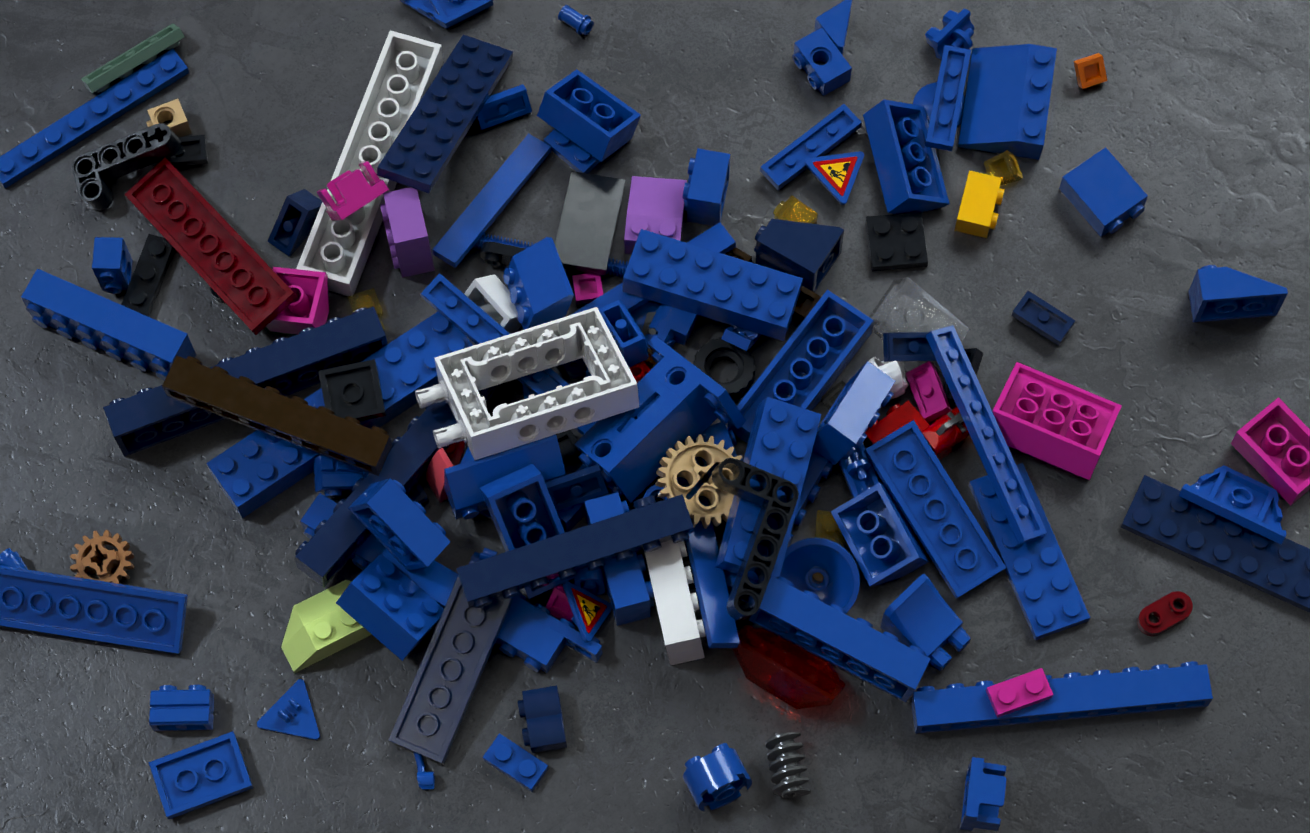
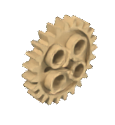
[655,434,742,529]

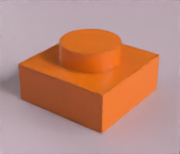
[1074,53,1107,89]

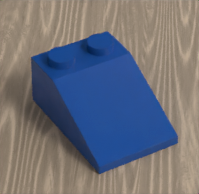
[1188,265,1288,322]

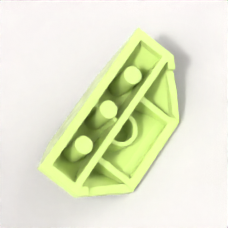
[281,580,372,674]

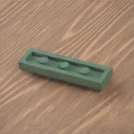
[81,23,185,93]

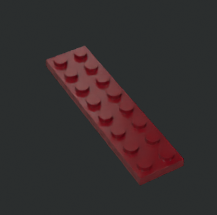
[124,158,298,335]

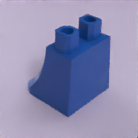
[880,573,971,671]

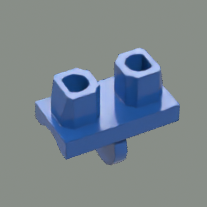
[925,8,975,60]
[838,443,879,498]

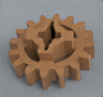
[70,530,135,584]

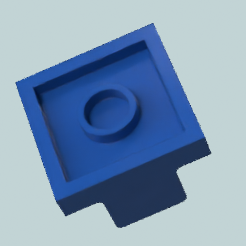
[960,757,1006,831]

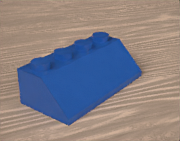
[863,99,950,214]
[444,434,566,519]

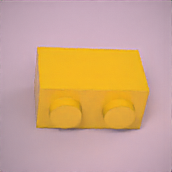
[954,170,1005,238]

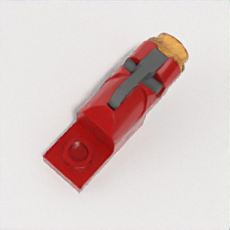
[922,407,969,460]

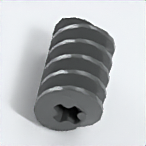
[765,732,811,798]

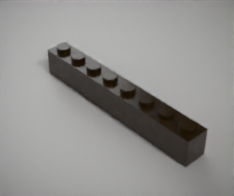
[162,356,392,476]

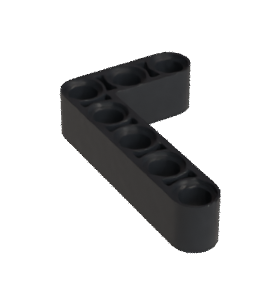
[711,458,799,621]

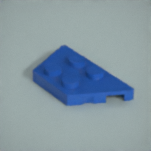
[400,0,493,29]
[1179,465,1287,545]

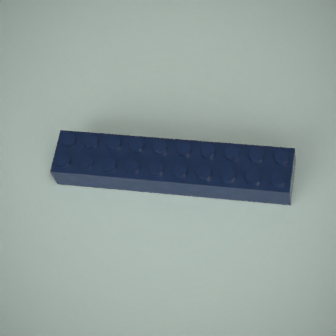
[103,306,388,457]

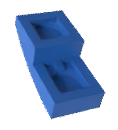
[721,325,761,351]

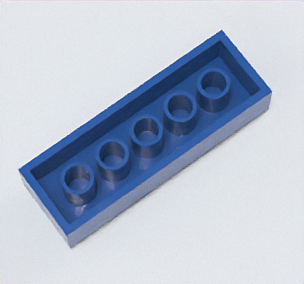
[623,229,803,341]
[21,269,196,381]
[727,290,874,443]
[715,396,821,581]
[749,576,930,702]

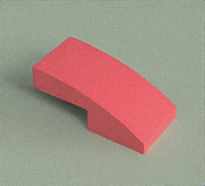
[426,448,453,503]

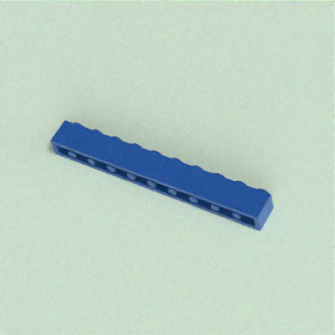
[300,493,566,673]
[911,661,1213,734]

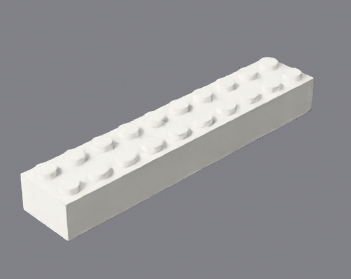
[296,30,444,298]

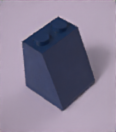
[754,219,844,293]

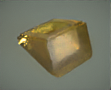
[983,150,1023,185]

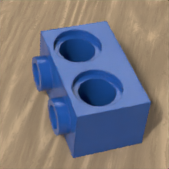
[92,237,133,294]

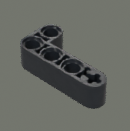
[72,123,181,211]

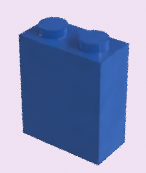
[1059,147,1148,237]

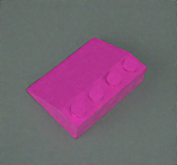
[992,362,1122,480]

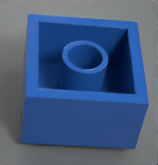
[683,148,730,226]

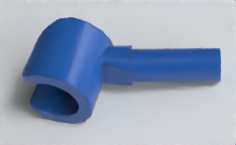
[413,751,435,789]

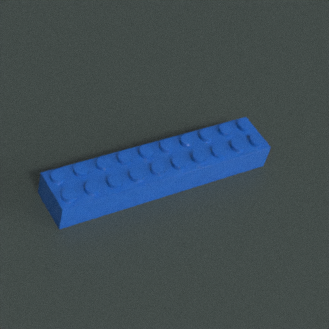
[206,312,473,518]

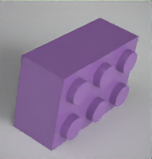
[380,187,435,278]

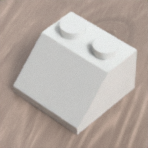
[464,274,522,346]

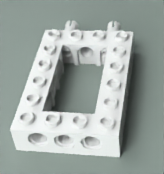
[415,307,639,460]

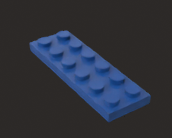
[864,420,1006,598]
[969,463,1090,640]

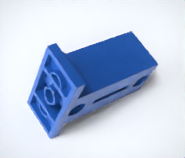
[574,336,746,503]

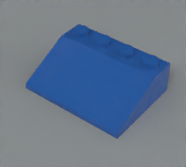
[958,44,1057,160]

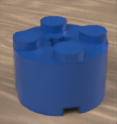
[683,743,752,811]

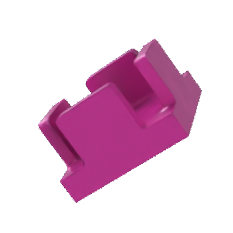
[317,161,389,220]

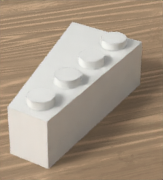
[644,540,706,666]

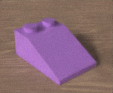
[624,176,687,254]

